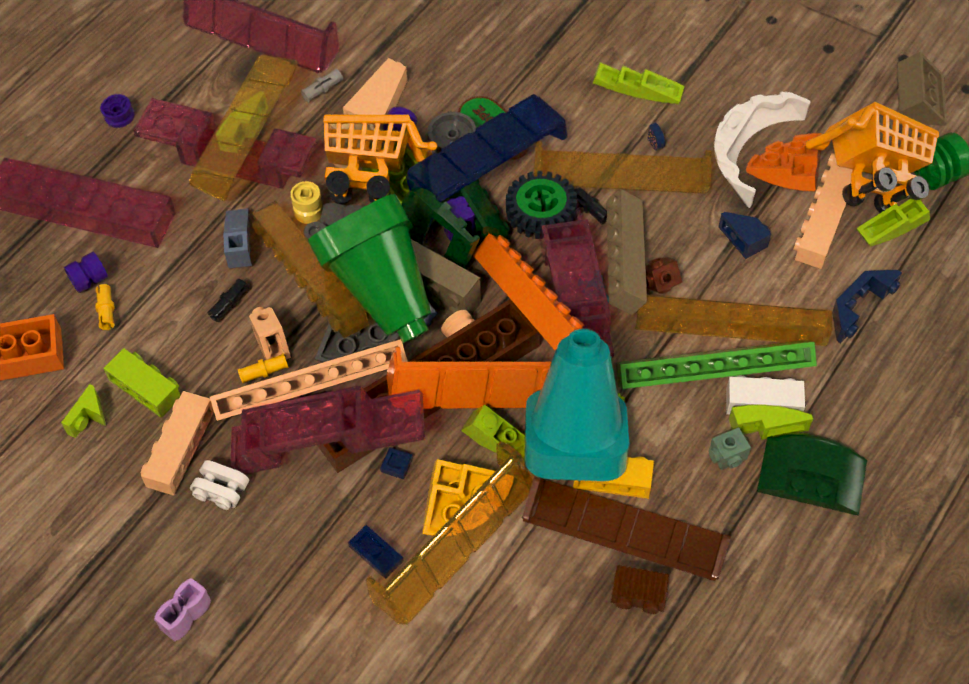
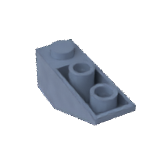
[223,208,252,268]

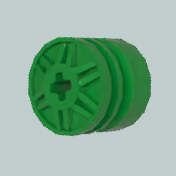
[914,132,969,190]

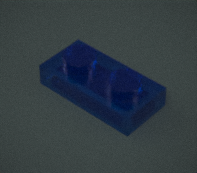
[348,525,404,579]

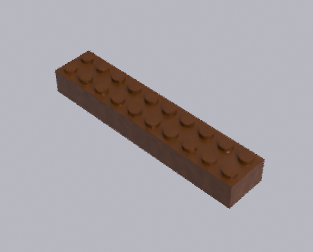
[307,299,540,473]

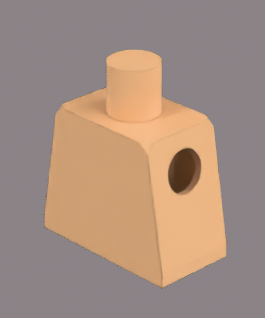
[249,307,291,360]

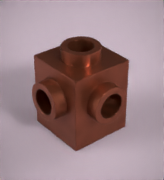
[645,257,683,294]

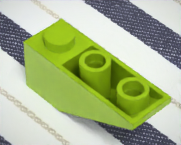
[461,405,526,468]

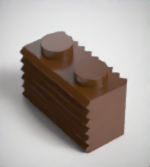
[611,565,669,614]

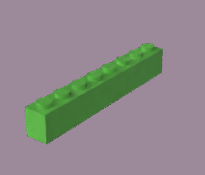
[616,340,817,389]

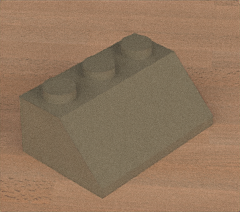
[896,52,947,126]

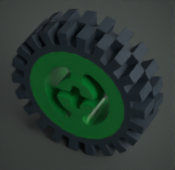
[506,171,577,239]

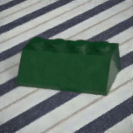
[442,160,510,246]

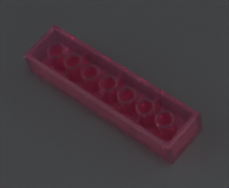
[0,158,176,248]

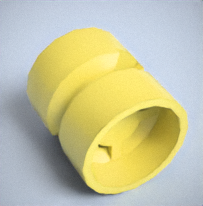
[291,181,323,224]

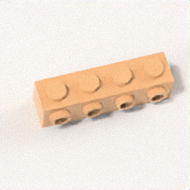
[141,391,214,496]

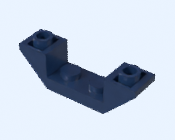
[832,270,902,344]

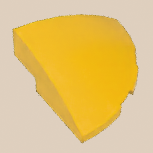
[422,459,513,536]

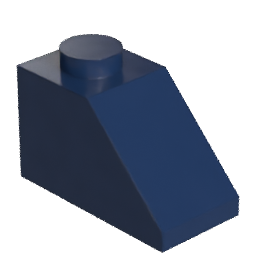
[719,212,771,259]

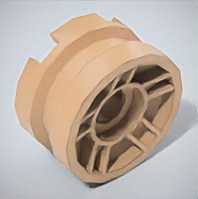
[441,310,475,337]

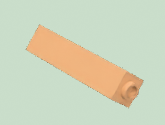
[343,58,407,131]

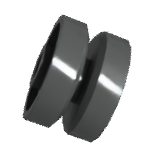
[428,112,477,167]

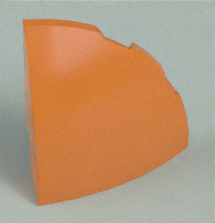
[746,133,822,192]

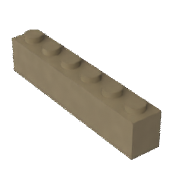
[606,189,647,315]

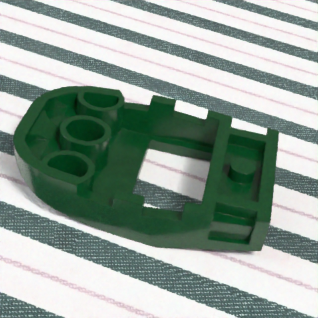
[401,187,480,269]

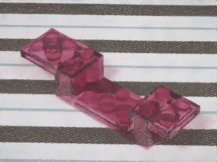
[134,98,317,189]
[539,199,614,358]
[230,386,425,474]

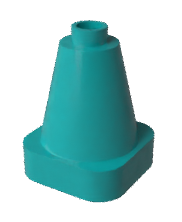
[524,329,629,481]

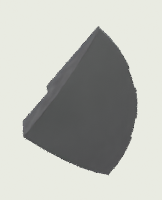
[315,296,399,362]

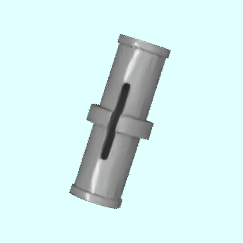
[301,68,343,102]

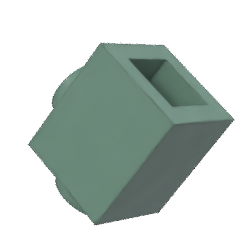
[708,427,751,470]

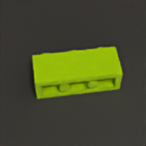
[103,348,181,418]

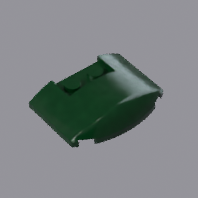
[757,433,867,516]

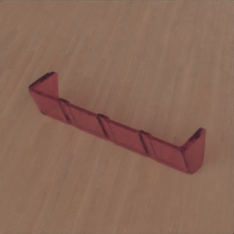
[183,0,339,73]

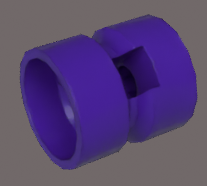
[64,252,108,293]

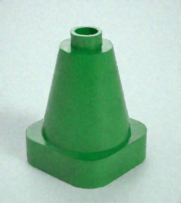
[308,194,431,344]

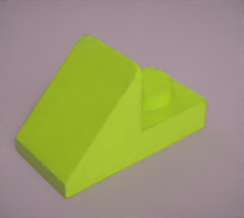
[61,384,106,438]

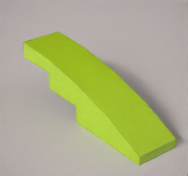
[593,62,684,104]

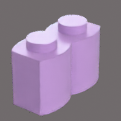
[154,578,211,641]

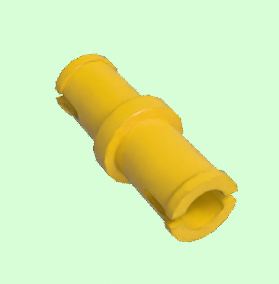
[95,284,115,330]
[237,353,289,384]

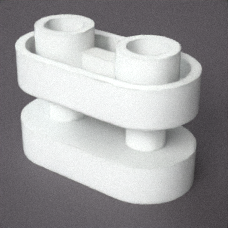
[190,460,249,510]

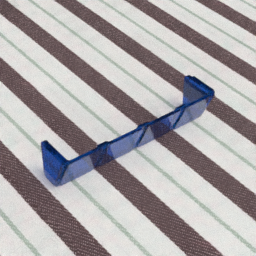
[406,94,568,202]

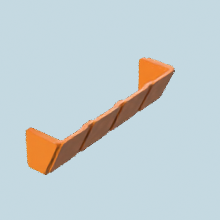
[387,347,551,409]

